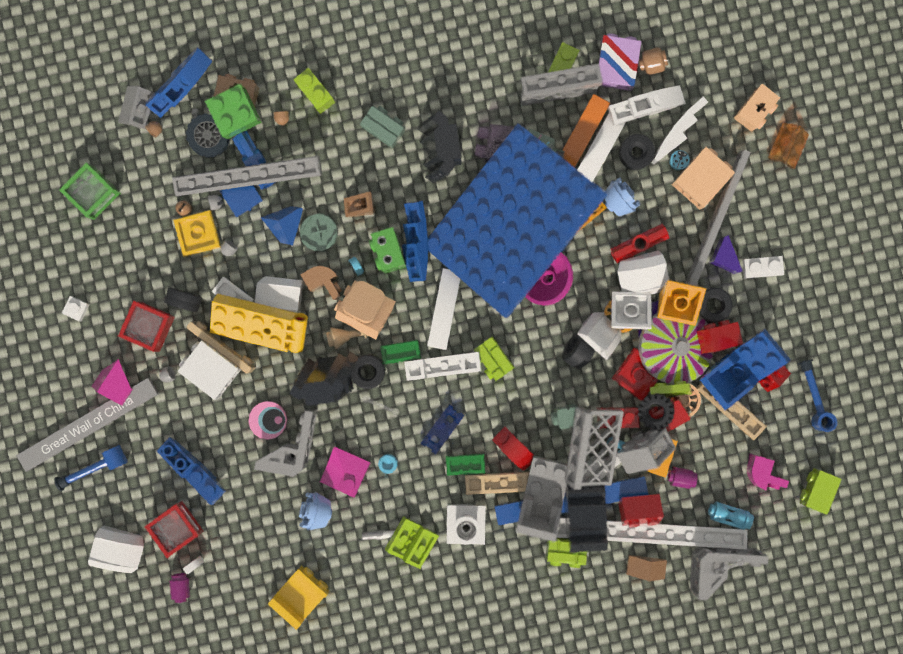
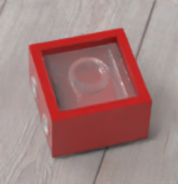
[118,301,175,352]
[145,501,204,558]

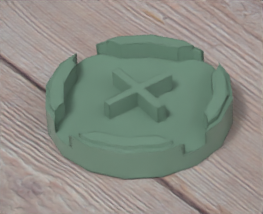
[300,213,338,251]

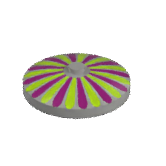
[639,313,714,384]

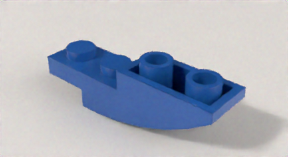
[145,47,212,118]
[157,437,226,505]

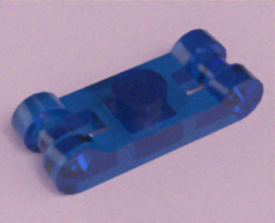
[420,404,465,455]

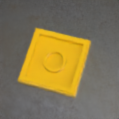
[173,210,221,257]

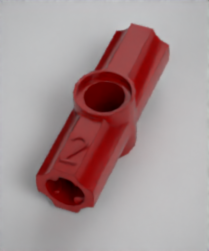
[610,223,670,264]

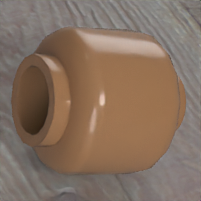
[639,47,668,75]

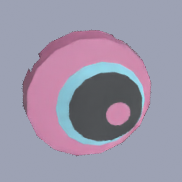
[249,401,287,440]

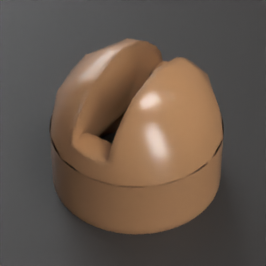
[273,111,289,125]
[145,121,162,138]
[175,200,192,216]

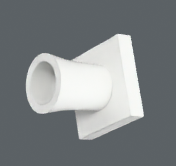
[447,504,486,544]

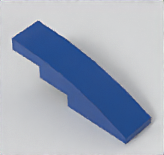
[402,201,428,282]

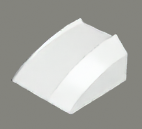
[618,250,669,294]
[255,276,304,313]
[577,312,622,360]
[88,525,144,573]

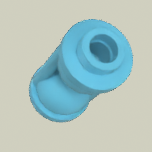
[708,501,754,530]

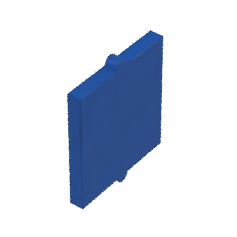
[219,185,263,217]

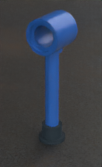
[797,359,837,432]
[54,445,128,491]

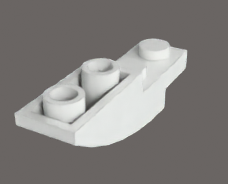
[608,86,686,126]

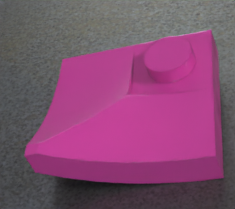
[320,447,371,498]

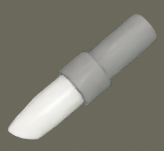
[362,530,395,540]

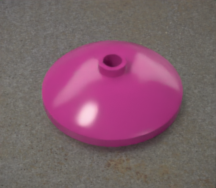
[525,252,573,306]

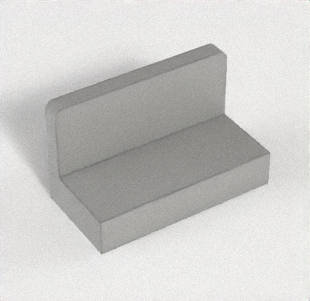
[118,86,154,129]

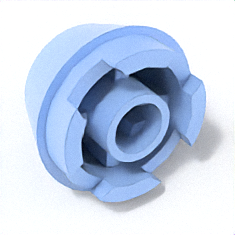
[605,177,641,216]
[299,492,332,530]

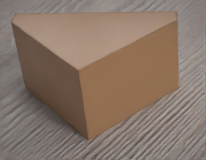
[344,192,375,217]
[626,555,667,581]

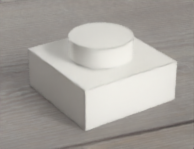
[62,296,90,321]

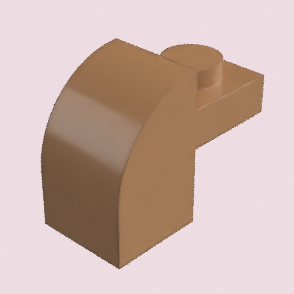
[301,266,342,301]

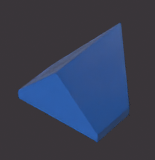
[260,206,303,246]

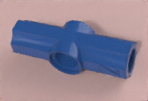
[233,131,275,190]

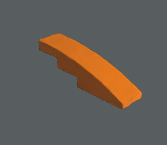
[562,94,610,168]

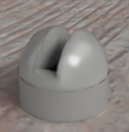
[208,195,223,211]
[221,240,238,256]
[159,366,176,383]

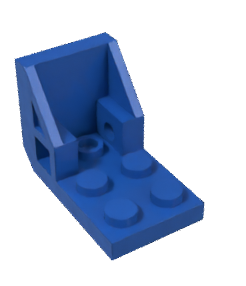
[700,329,791,410]

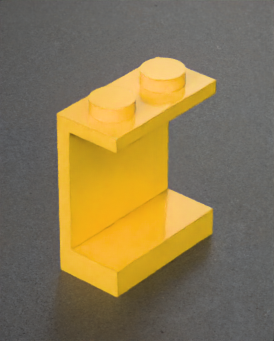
[268,565,330,630]

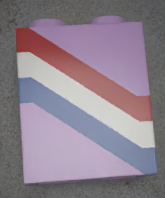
[599,34,642,91]

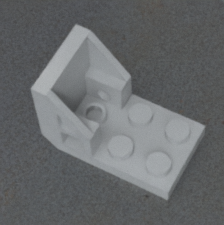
[254,408,318,477]
[516,456,567,542]
[690,546,768,600]

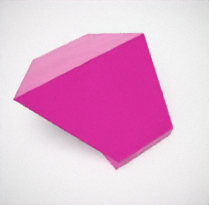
[91,359,133,406]

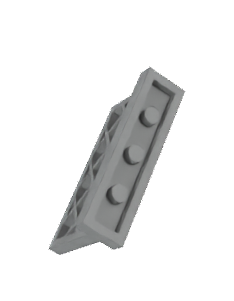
[521,64,603,106]
[565,407,624,489]

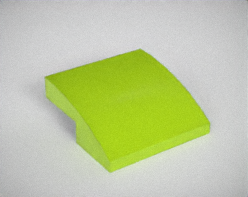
[385,516,439,569]

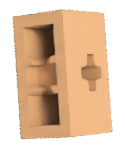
[734,84,780,132]

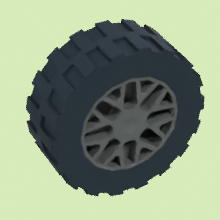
[186,113,230,158]

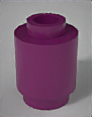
[667,467,698,489]
[169,573,190,603]

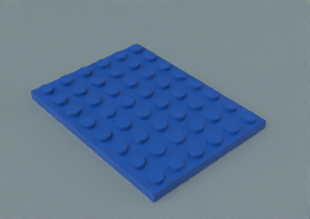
[428,123,608,318]

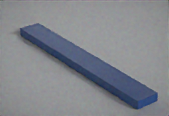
[494,476,648,526]

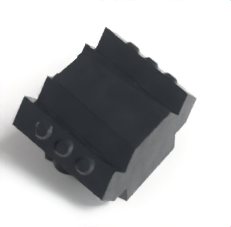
[418,111,462,184]
[289,352,359,406]
[564,485,608,553]

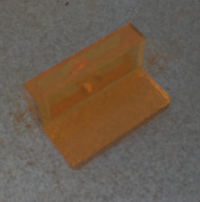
[768,123,809,169]

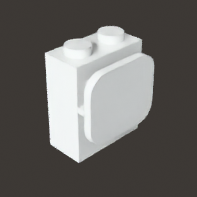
[178,341,241,400]

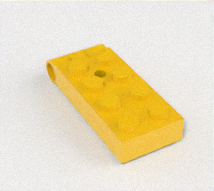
[210,293,308,353]

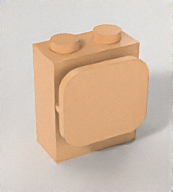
[671,147,735,210]
[334,280,396,339]

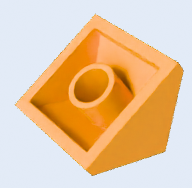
[657,280,706,326]

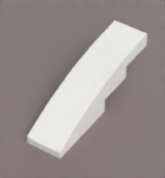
[651,96,708,165]
[428,268,460,350]

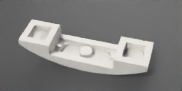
[577,113,626,182]
[404,352,482,381]

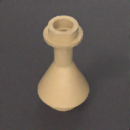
[326,327,368,350]

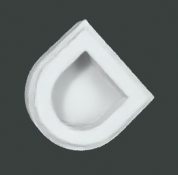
[183,555,204,574]

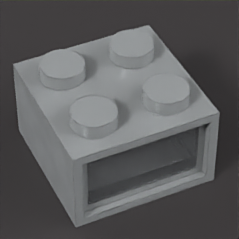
[617,428,676,474]

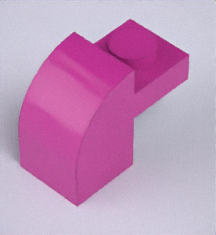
[747,453,789,490]

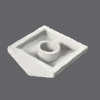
[611,292,651,329]

